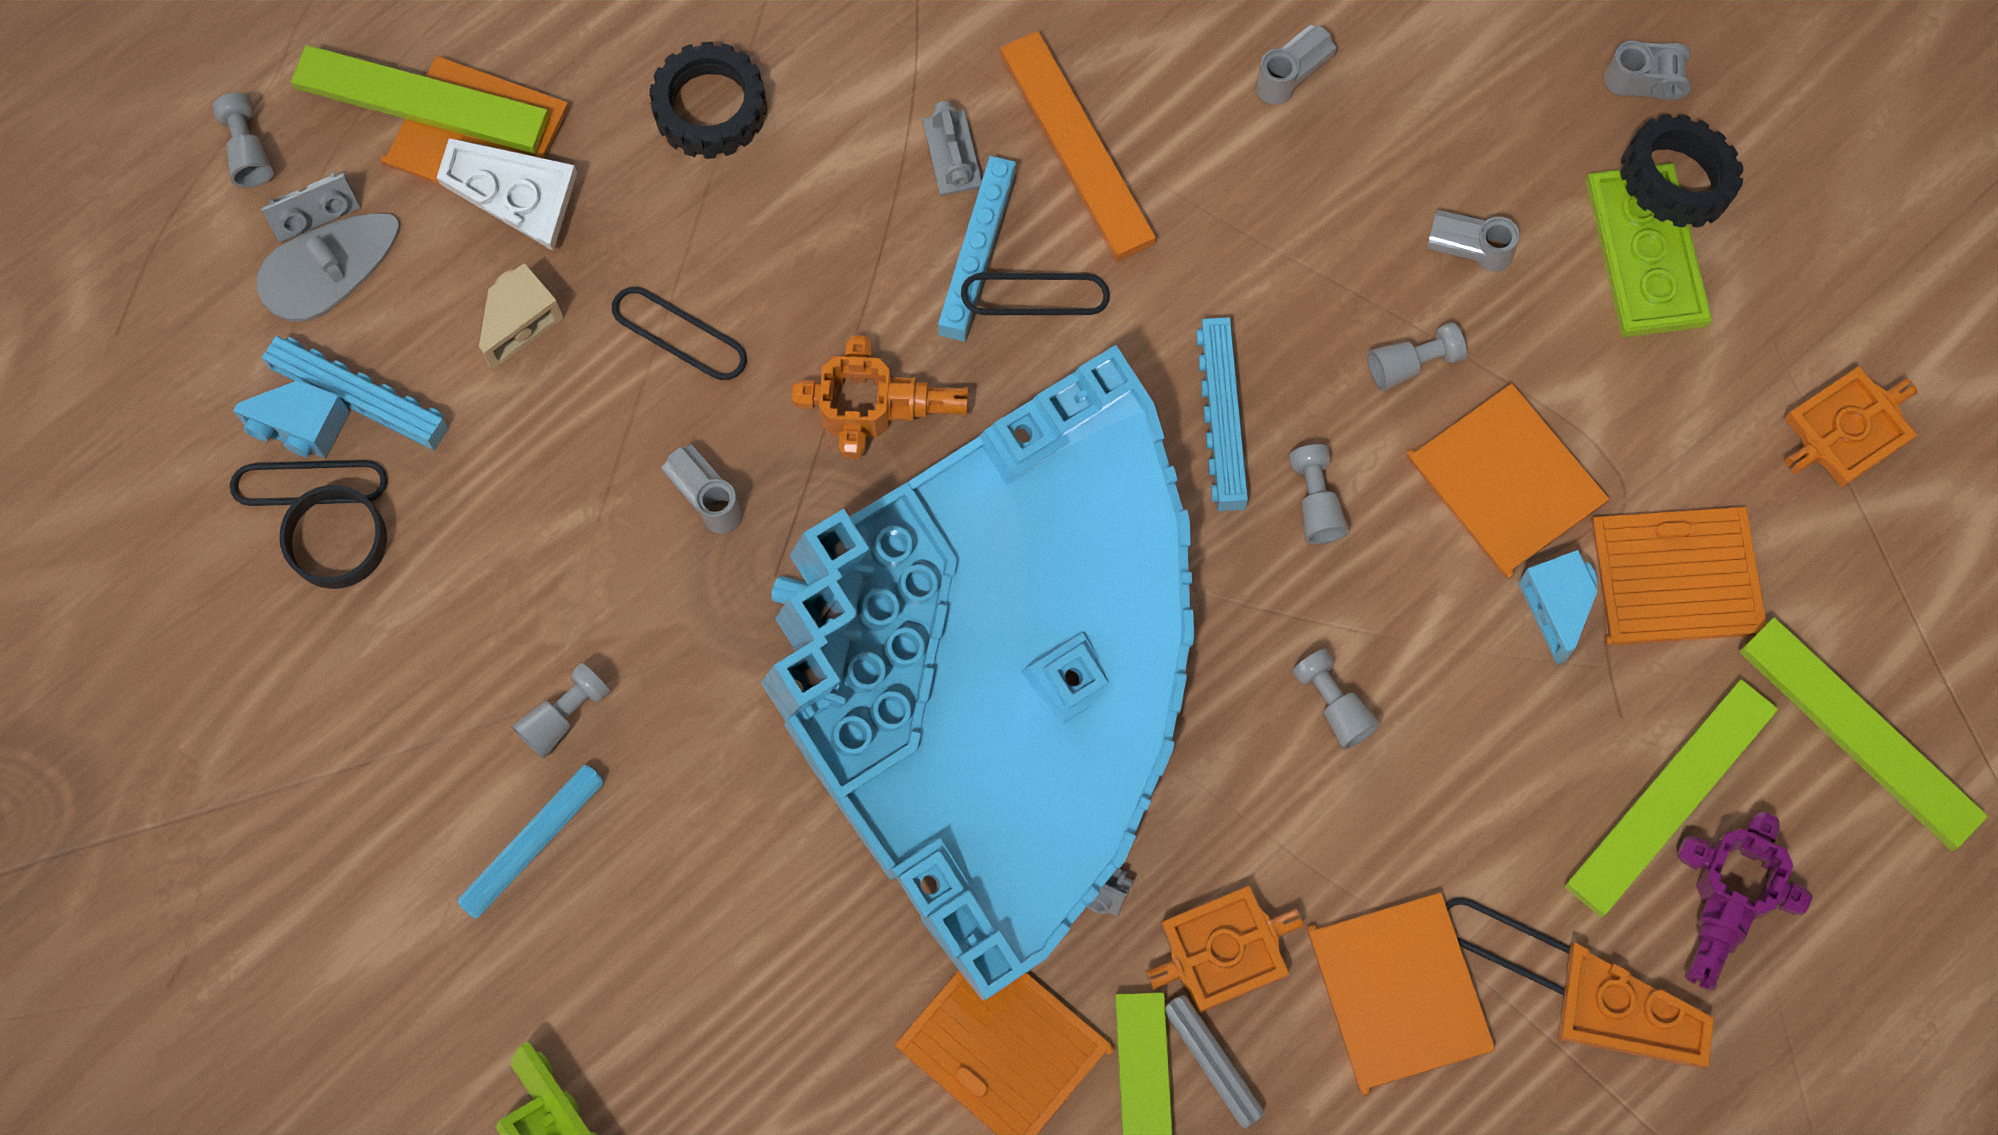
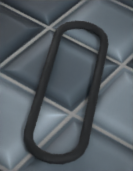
[961,273,1110,315]
[612,287,747,380]
[230,460,387,506]
[1445,897,1570,995]

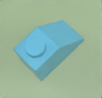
[1518,550,1598,665]

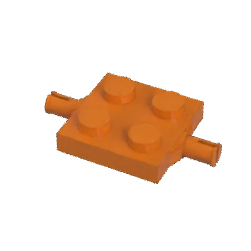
[1785,366,1917,489]
[1145,885,1304,1014]

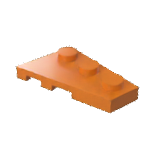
[1558,942,1714,1069]

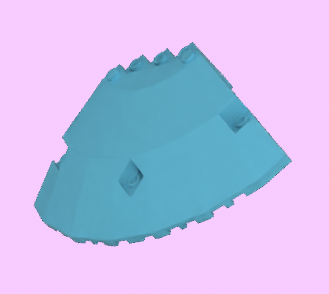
[760,345,1194,1000]

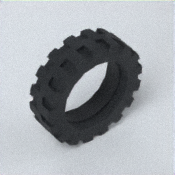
[649,41,767,159]
[1620,114,1744,228]

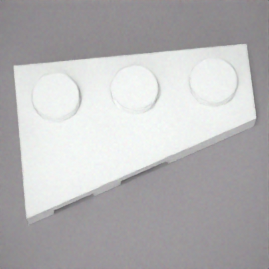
[437,138,577,251]

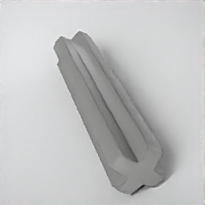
[1165,995,1264,1128]

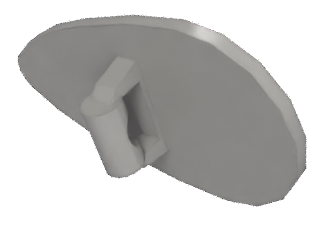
[257,214,400,322]

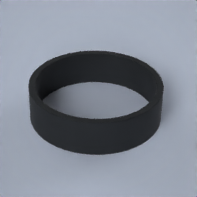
[279,485,387,589]

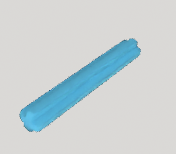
[457,765,603,918]

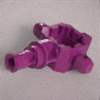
[1677,811,1813,990]

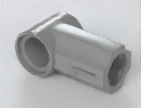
[1255,24,1336,105]
[1427,210,1519,272]
[661,444,742,534]

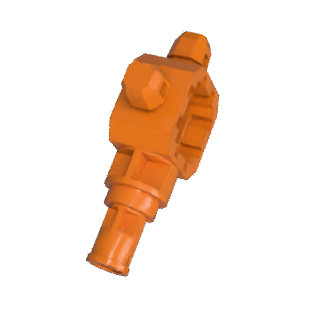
[792,335,968,459]

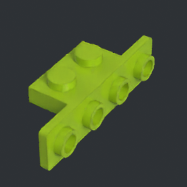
[495,1041,598,1135]

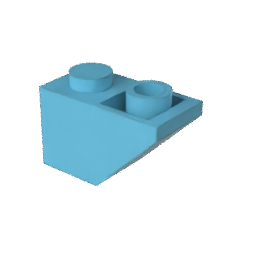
[233,380,350,459]

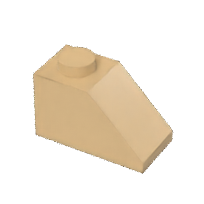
[479,263,564,370]

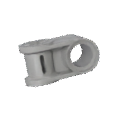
[1603,40,1691,100]

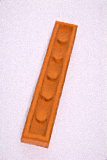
[1000,31,1156,262]

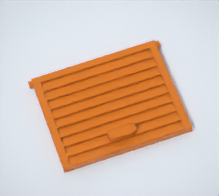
[381,56,569,186]
[1406,383,1610,579]
[1591,507,1767,645]
[1307,893,1496,1096]
[894,970,1115,1135]

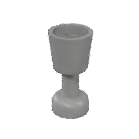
[212,93,274,188]
[1367,322,1467,392]
[1289,444,1350,544]
[1292,649,1381,750]
[511,663,610,759]

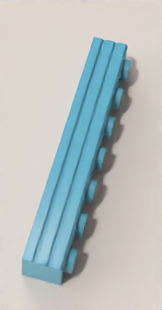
[938,156,1016,342]
[1196,317,1248,511]
[261,336,449,451]

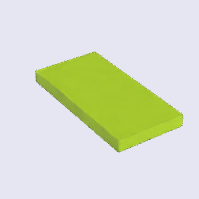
[1585,163,1712,338]

